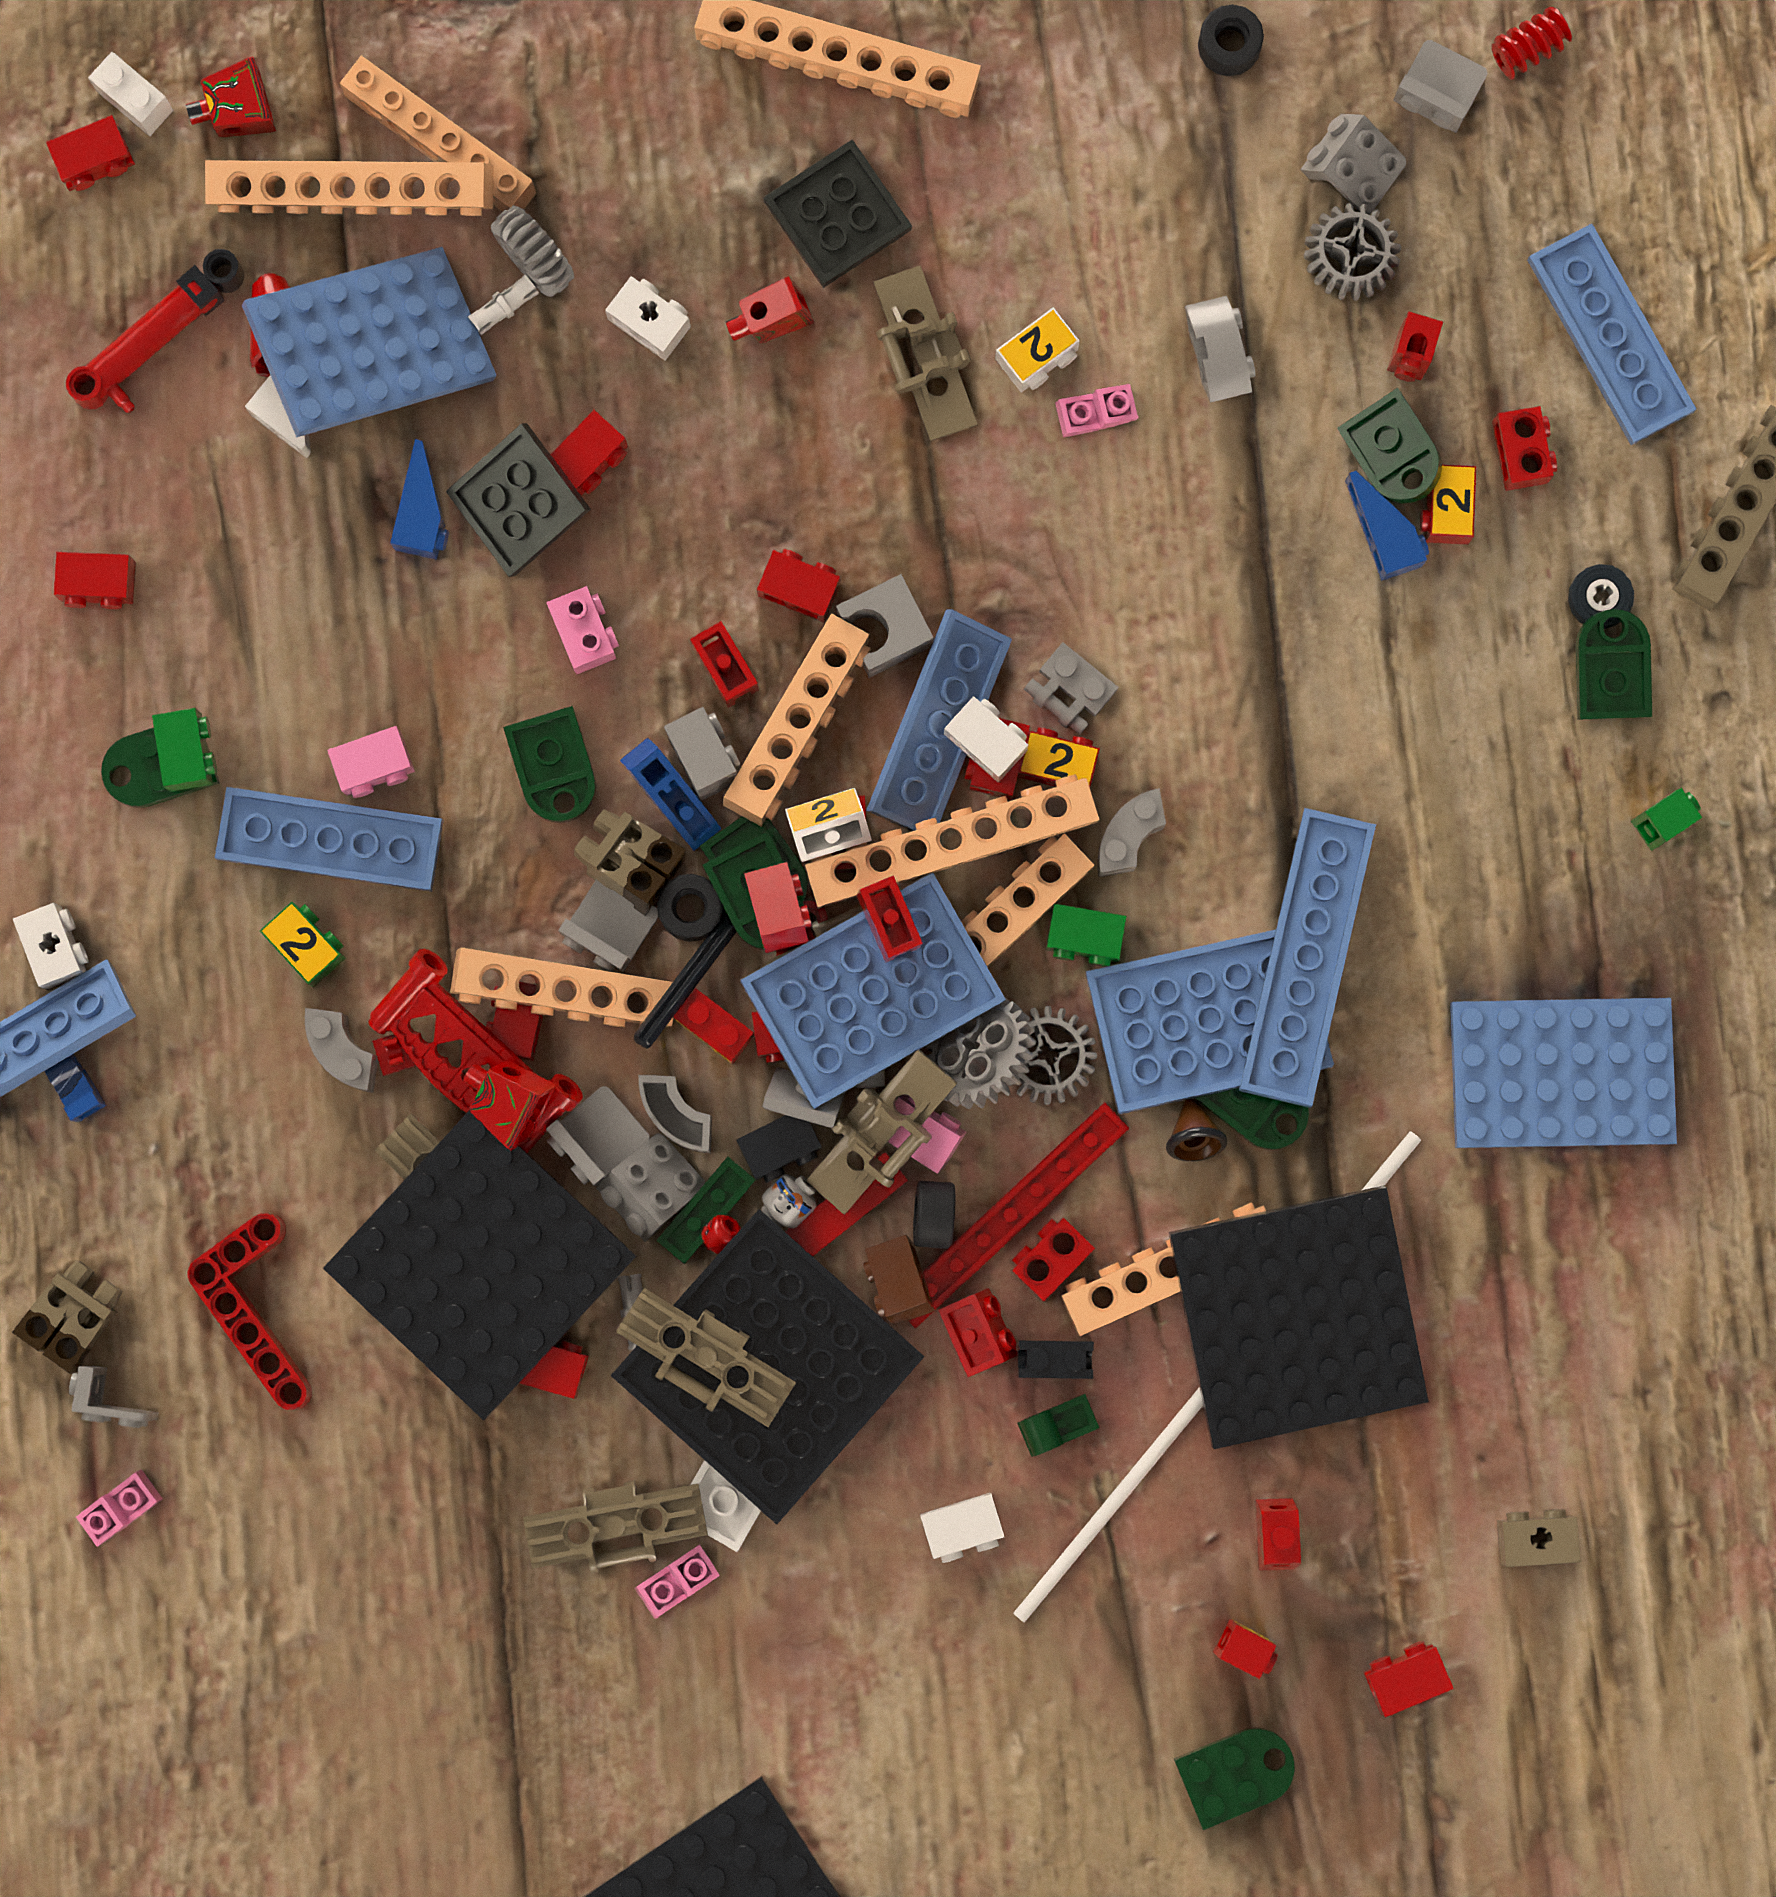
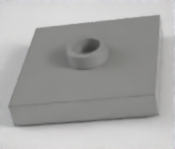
[762,1067,846,1128]

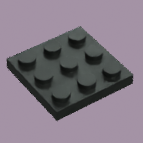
[763,139,912,288]
[446,423,591,577]

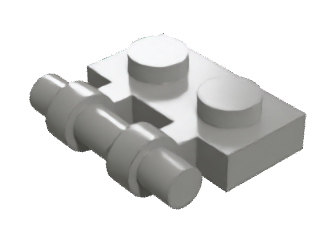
[1024,642,1119,735]

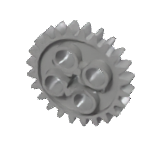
[925,998,1036,1109]

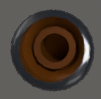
[1166,1099,1228,1161]

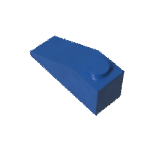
[390,439,449,560]
[1345,471,1429,581]
[620,738,722,851]

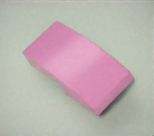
[1055,384,1138,437]
[76,1469,163,1547]
[635,1545,720,1619]

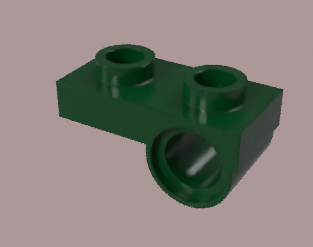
[1017,1394,1099,1457]

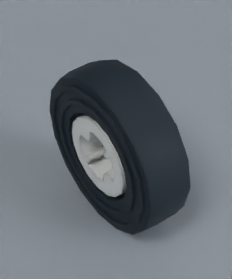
[1568,564,1634,629]

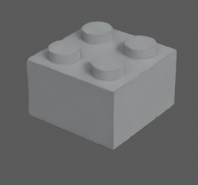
[664,707,741,801]

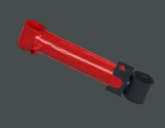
[66,249,244,413]

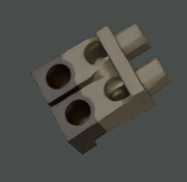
[574,809,686,916]
[12,1260,123,1374]

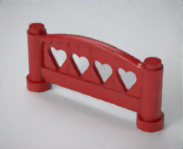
[368,948,583,1153]

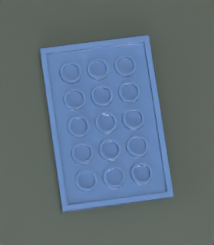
[242,247,497,438]
[740,872,1006,1109]
[1086,930,1334,1115]
[1450,998,1677,1148]

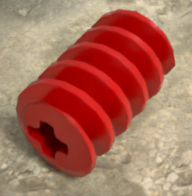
[1491,7,1572,80]

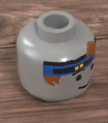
[761,1174,816,1229]

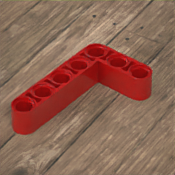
[187,1213,312,1410]

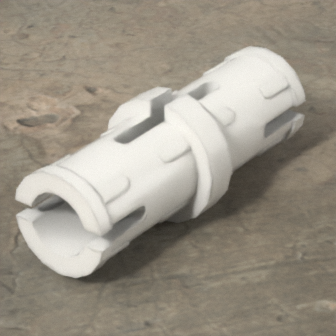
[468,275,539,336]

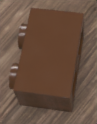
[863,1235,935,1325]

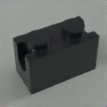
[736,1115,822,1183]
[1018,1340,1094,1379]

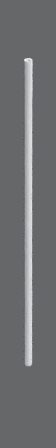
[1013,1131,1421,1623]

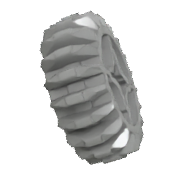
[1304,203,1401,301]
[491,205,574,297]
[1008,1006,1097,1105]

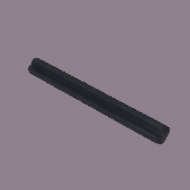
[634,912,736,1049]

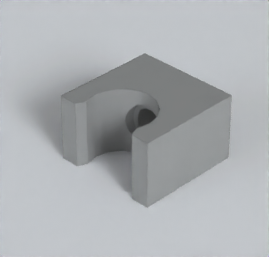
[836,574,934,678]

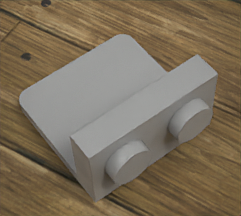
[1393,40,1487,133]
[1301,114,1406,214]
[558,879,658,973]
[546,1086,650,1186]
[596,1133,705,1242]
[69,1366,159,1428]

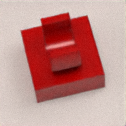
[372,1034,416,1076]

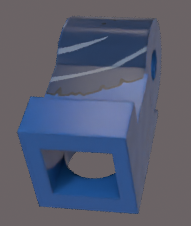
[45,1054,107,1123]

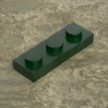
[656,1156,756,1264]

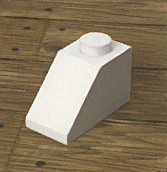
[245,375,311,458]

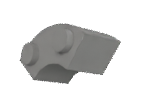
[1185,296,1256,403]
[1097,788,1166,878]
[305,1008,378,1093]
[638,1075,713,1154]

